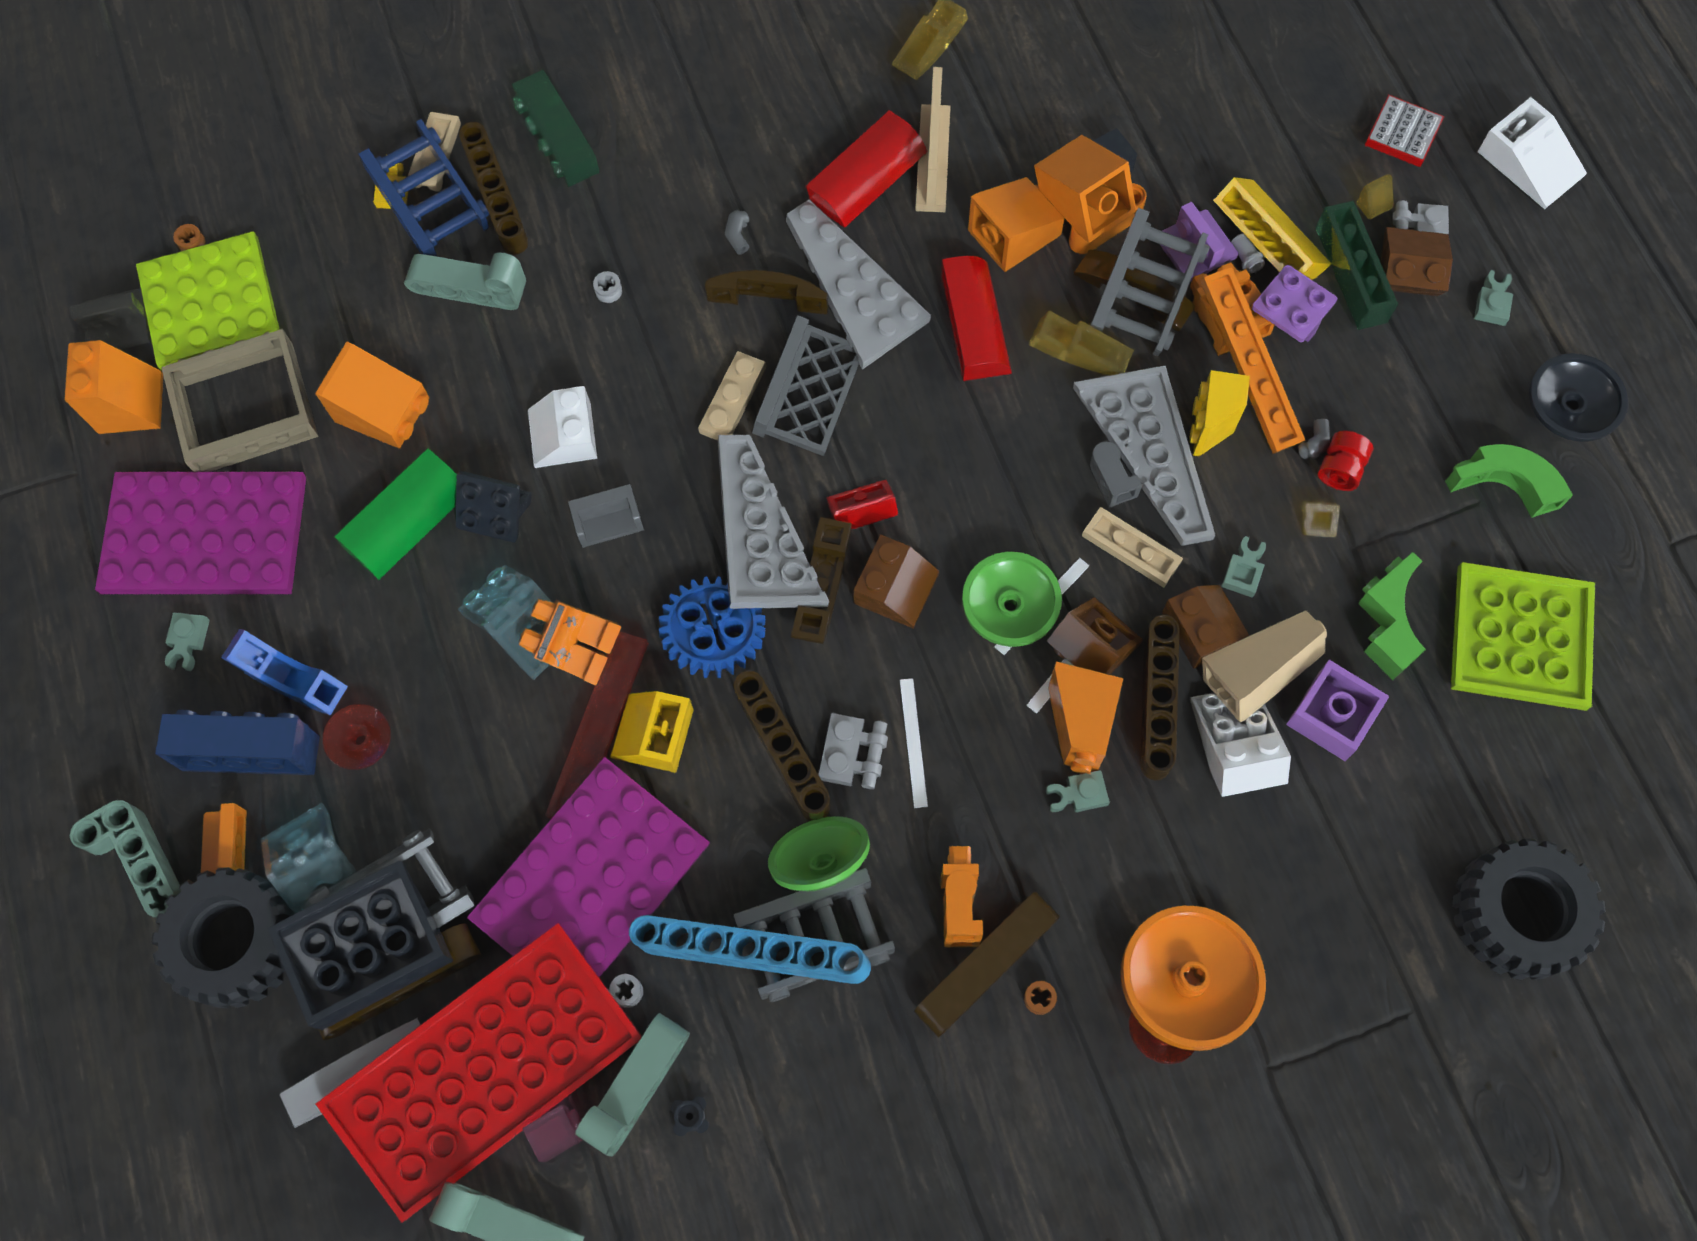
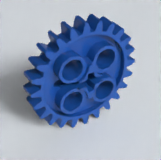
[659,576,765,678]

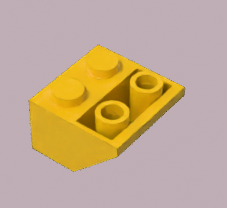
[1189,370,1250,456]
[611,691,694,773]

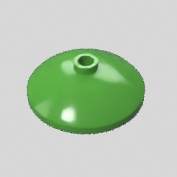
[962,552,1062,647]
[768,817,870,892]

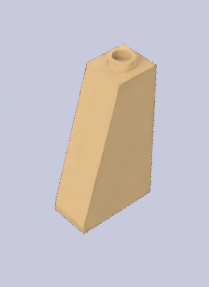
[1202,611,1327,722]

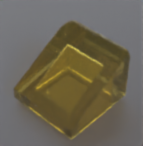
[1357,174,1394,219]
[1303,500,1340,537]

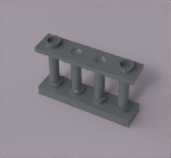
[1089,208,1210,356]
[304,828,475,928]
[734,868,895,1002]

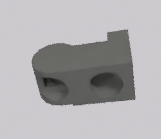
[1090,441,1142,508]

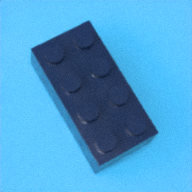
[155,710,320,775]

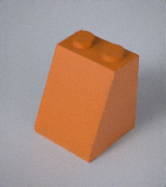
[1034,135,1136,243]
[968,177,1064,272]
[65,340,163,434]
[315,342,429,449]
[1048,661,1123,774]

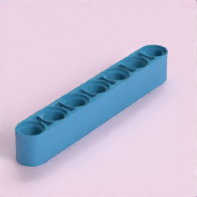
[629,915,871,984]

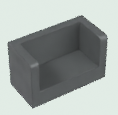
[568,484,644,548]

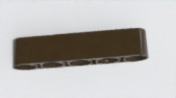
[459,122,528,255]
[1140,615,1180,781]
[734,670,830,821]
[914,891,1060,1038]
[318,923,481,1040]

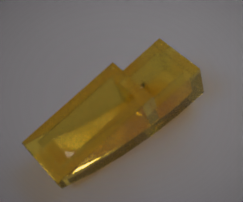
[892,0,968,80]
[1029,310,1134,375]

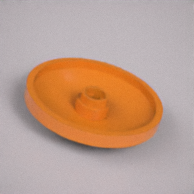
[1121,906,1266,1051]

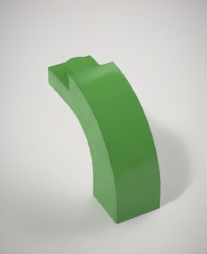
[1445,444,1573,518]

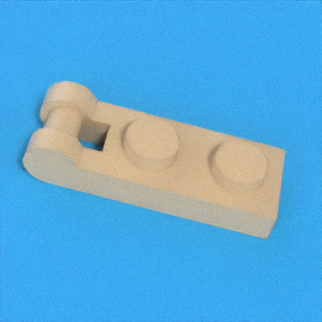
[408,112,461,191]

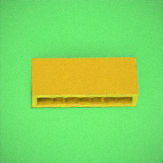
[1213,177,1332,280]

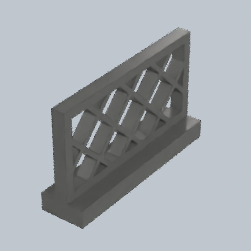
[752,315,859,456]

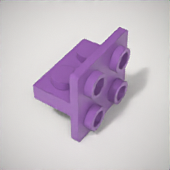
[1160,202,1238,281]
[1252,265,1338,342]

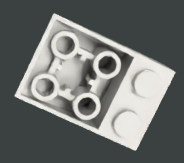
[1478,97,1587,209]
[1191,693,1291,797]

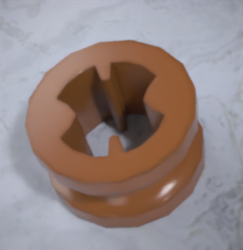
[173,224,206,251]
[1024,981,1057,1015]

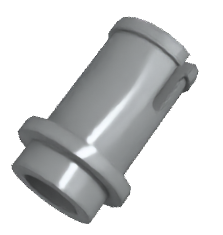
[1231,233,1265,273]

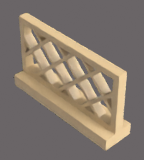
[916,67,950,212]

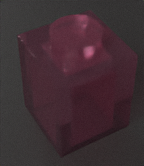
[522,1105,582,1162]

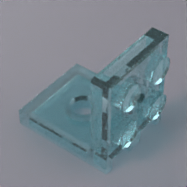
[458,565,552,680]
[261,803,357,914]

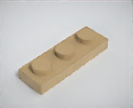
[698,351,766,440]
[1082,507,1183,588]

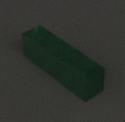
[512,70,600,187]
[1316,200,1398,330]

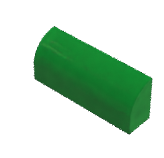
[335,449,457,580]

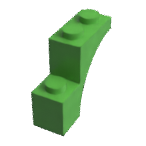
[1358,552,1426,680]

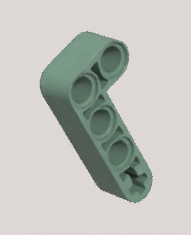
[404,253,526,310]
[70,800,181,918]
[575,1013,690,1157]
[429,1182,585,1241]

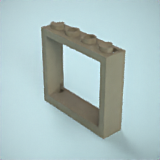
[161,329,319,472]

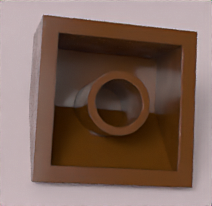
[1376,227,1453,296]
[854,534,939,629]
[1162,585,1250,669]
[1047,597,1143,675]

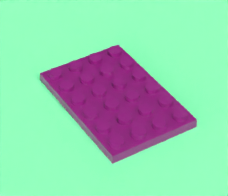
[95,472,306,594]
[467,757,710,978]

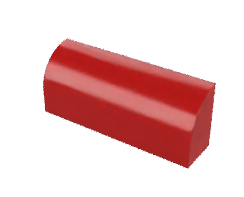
[806,110,927,228]
[941,256,1012,381]

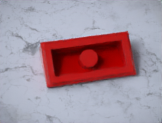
[826,480,898,529]

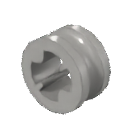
[593,271,622,303]
[609,974,643,1008]

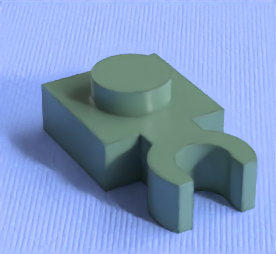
[1474,270,1513,326]
[1221,536,1266,598]
[165,613,210,671]
[1045,770,1110,812]

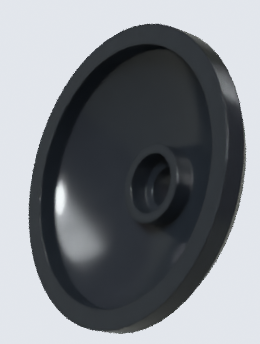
[1529,353,1628,442]

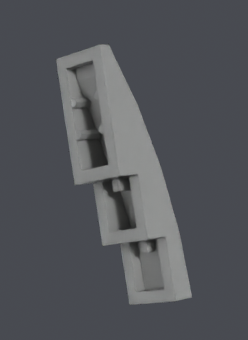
[280,1018,420,1128]

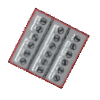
[1365,95,1444,167]

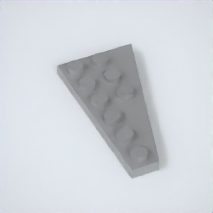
[786,199,931,369]
[1073,366,1215,546]
[718,435,829,609]

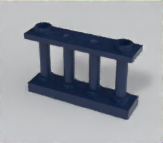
[358,119,489,257]

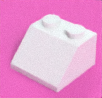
[528,386,597,468]

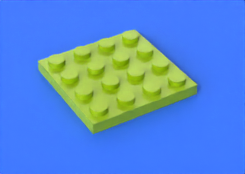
[136,231,280,371]
[1451,562,1595,711]

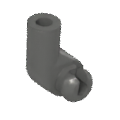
[724,210,749,255]
[1298,419,1330,459]

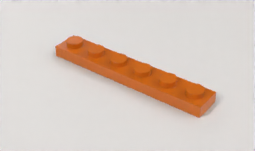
[1200,266,1305,454]

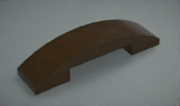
[1074,249,1195,332]
[705,270,828,315]
[791,517,852,644]

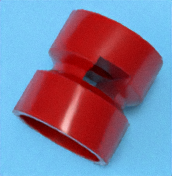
[1318,431,1374,491]

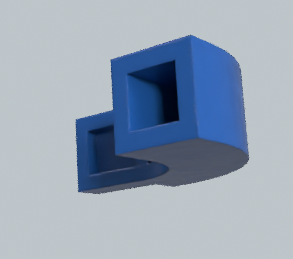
[221,629,348,715]

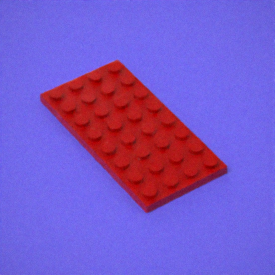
[315,922,642,1223]

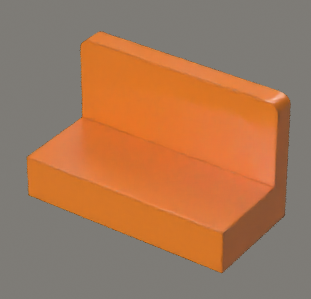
[201,803,247,874]

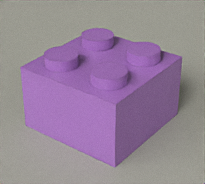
[1286,660,1389,761]

